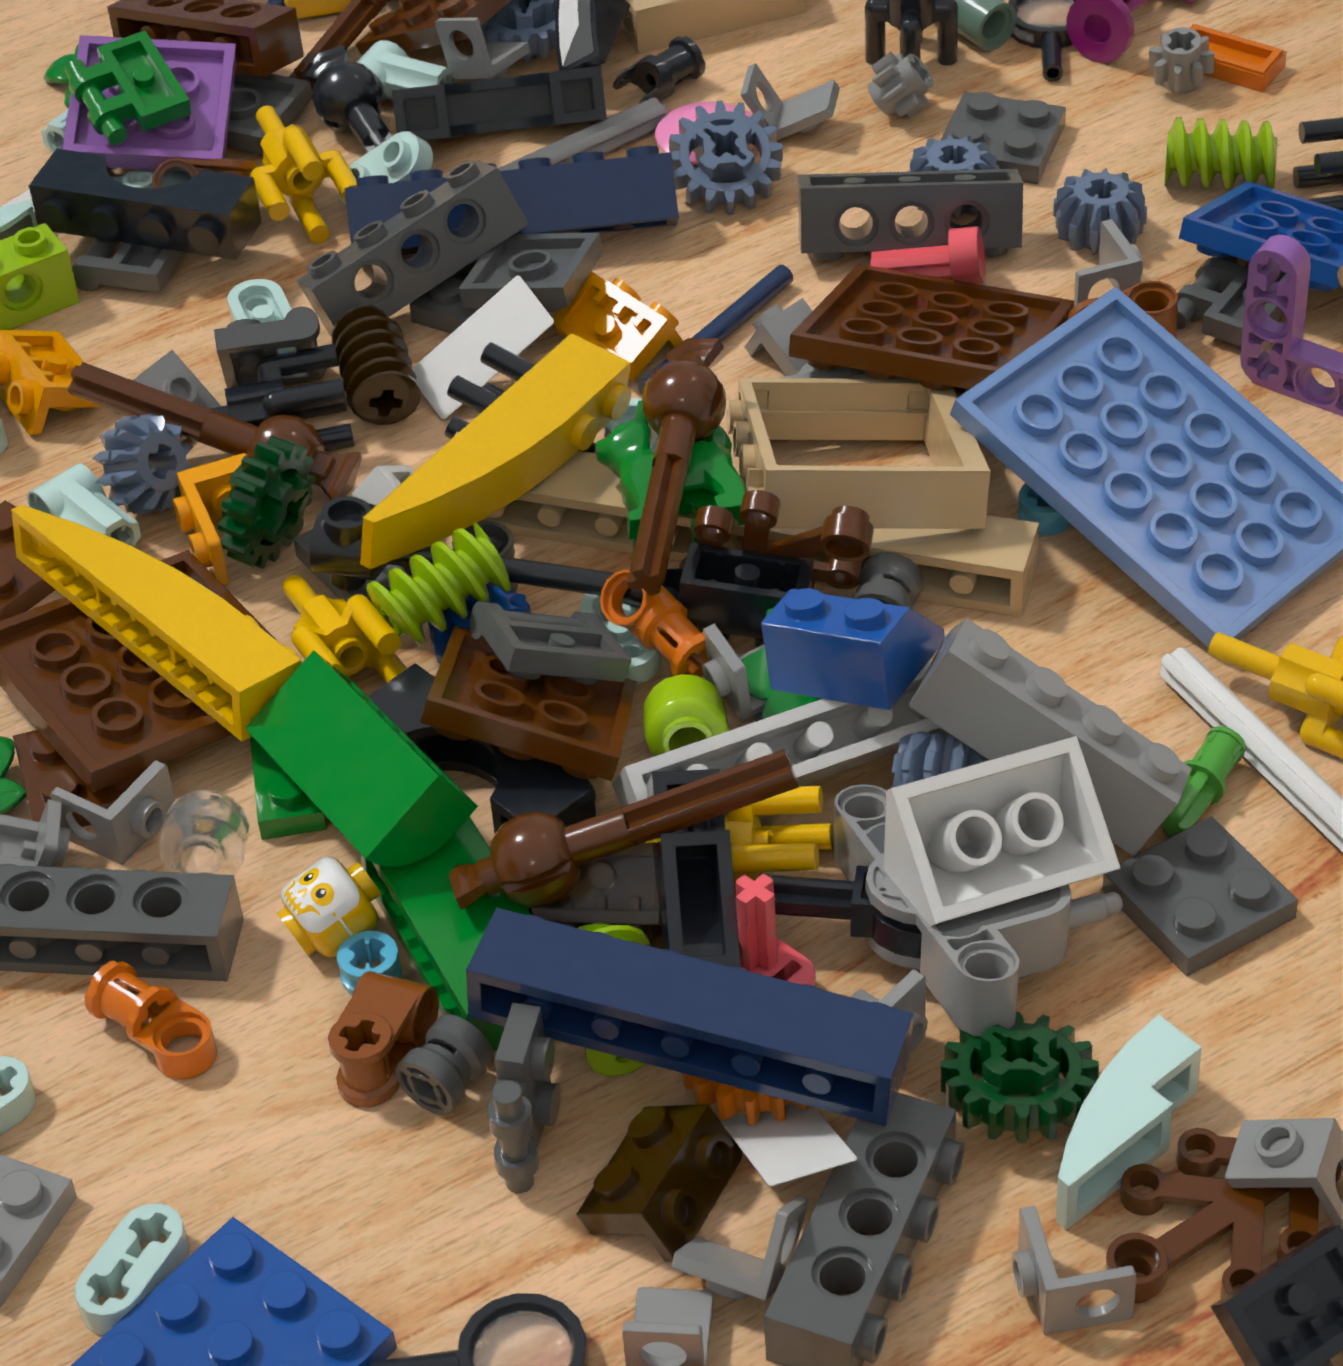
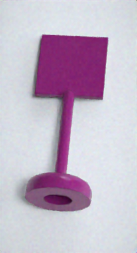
[1066,0,1195,63]

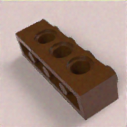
[107,0,304,77]

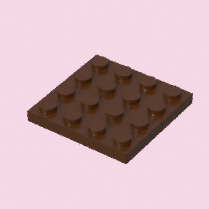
[788,264,1075,390]
[0,550,276,792]

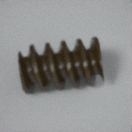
[331,305,421,425]

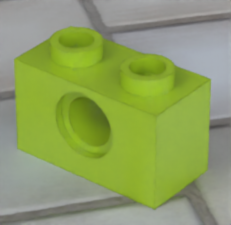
[0,223,80,330]

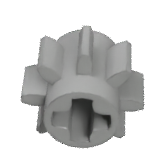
[1149,28,1214,93]
[868,52,933,118]

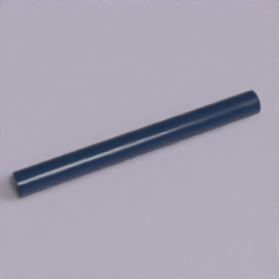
[638,265,793,395]

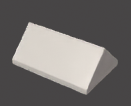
[884,736,1120,926]

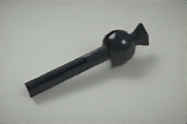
[301,45,393,153]

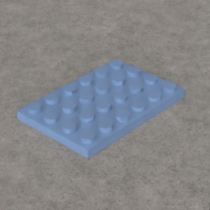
[950,286,1343,648]

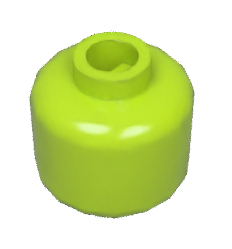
[643,674,729,756]

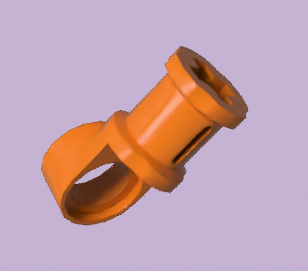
[600,569,708,677]
[84,961,218,1079]

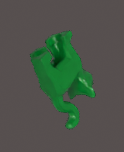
[595,400,746,551]

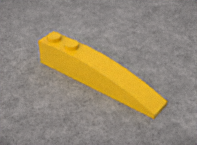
[360,333,632,569]
[11,505,302,742]

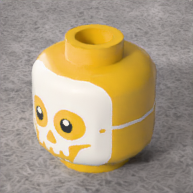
[277,857,381,958]

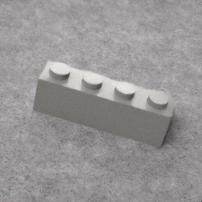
[908,618,1192,856]

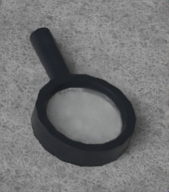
[1008,0,1076,82]
[370,1293,589,1366]

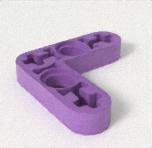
[1240,234,1343,417]

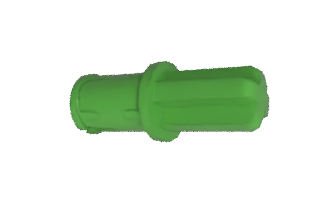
[1161,726,1247,837]

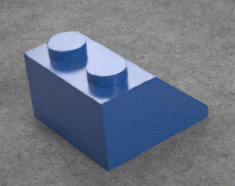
[761,588,945,710]

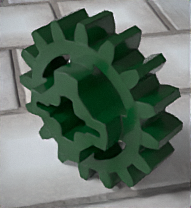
[218,436,316,569]
[940,1012,1099,1143]

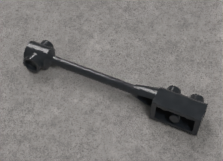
[310,496,815,647]

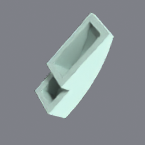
[1055,1014,1202,1231]

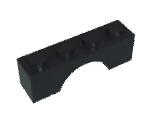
[391,66,607,140]
[29,149,262,260]
[369,663,596,834]

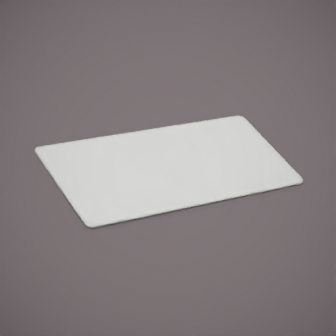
[413,276,554,419]
[722,1103,857,1186]

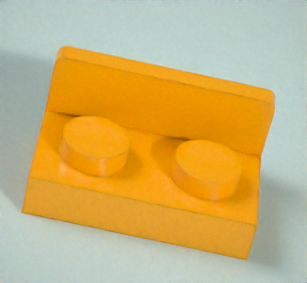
[552,271,683,382]
[0,330,101,435]

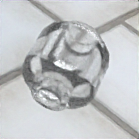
[159,789,249,876]

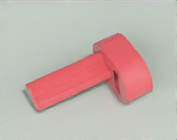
[870,226,986,284]
[735,874,816,987]

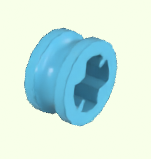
[1018,483,1070,536]
[336,930,402,995]

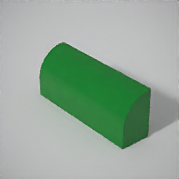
[245,650,478,867]
[361,816,531,1051]

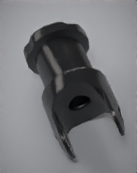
[613,36,706,104]

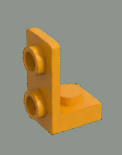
[172,453,246,586]

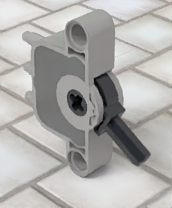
[767,784,1123,1036]

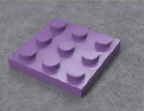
[62,35,237,172]

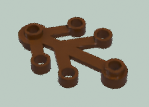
[679,490,874,589]
[1105,1128,1343,1303]

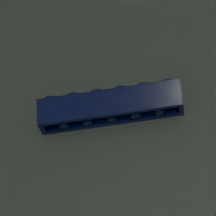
[345,146,679,256]
[466,908,914,1126]

